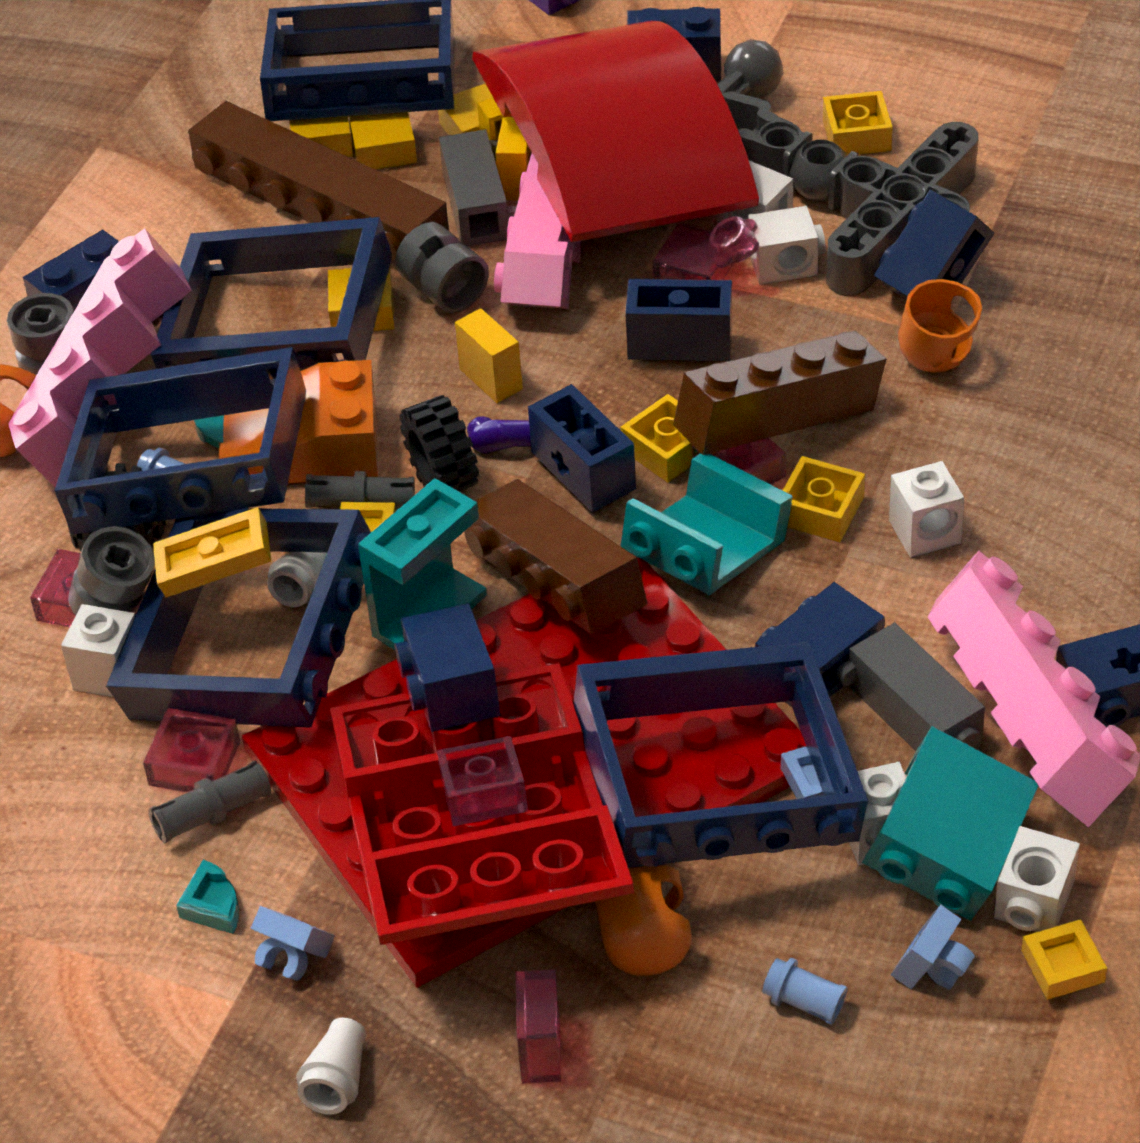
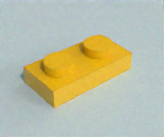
[153,507,272,598]

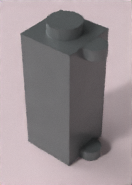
[439,130,517,246]
[835,622,985,751]

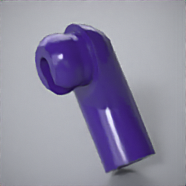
[467,416,531,454]

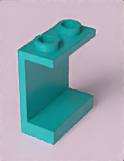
[620,453,793,595]
[358,478,487,650]
[861,726,1038,921]

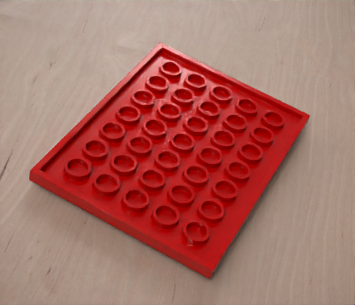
[242,555,806,988]

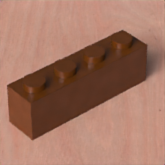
[673,331,887,455]
[465,479,648,635]

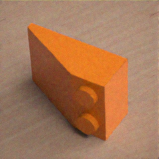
[219,360,378,484]

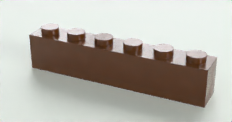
[188,101,449,264]

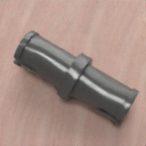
[305,471,415,509]
[148,761,271,843]

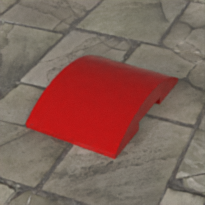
[472,21,759,243]
[330,663,634,945]

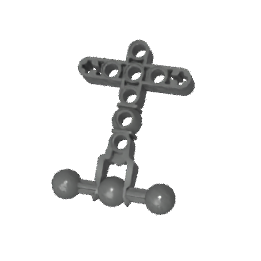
[717,39,979,295]

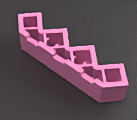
[494,153,582,309]
[8,228,191,487]
[928,550,1140,827]

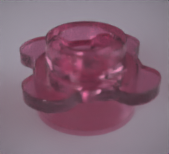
[709,216,759,268]

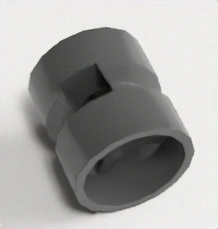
[395,222,489,313]
[7,293,74,376]
[68,526,155,615]

